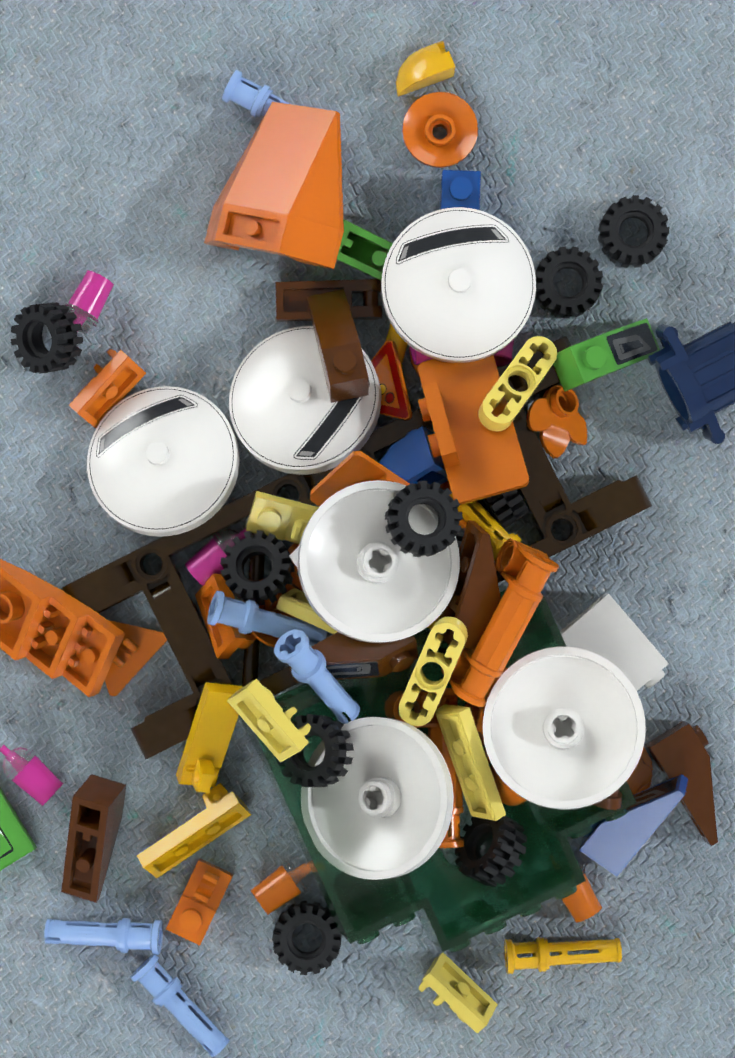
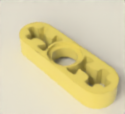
[478,336,557,431]
[399,617,468,726]

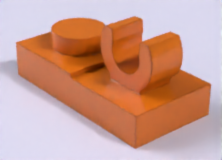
[69,349,146,428]
[195,574,256,659]
[166,858,234,946]

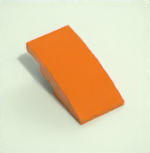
[0,559,125,697]

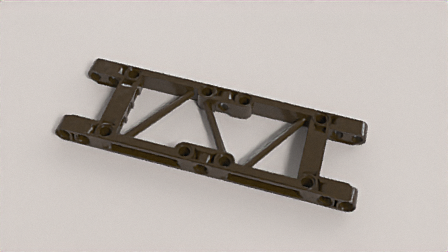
[61,336,652,759]

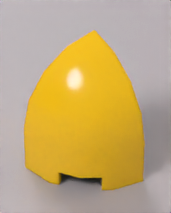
[396,41,455,97]

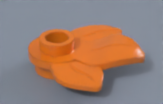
[527,385,587,459]

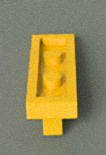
[176,682,242,793]
[137,783,252,878]

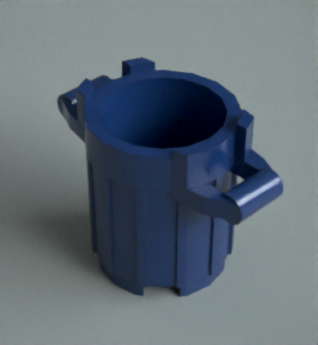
[648,321,735,444]

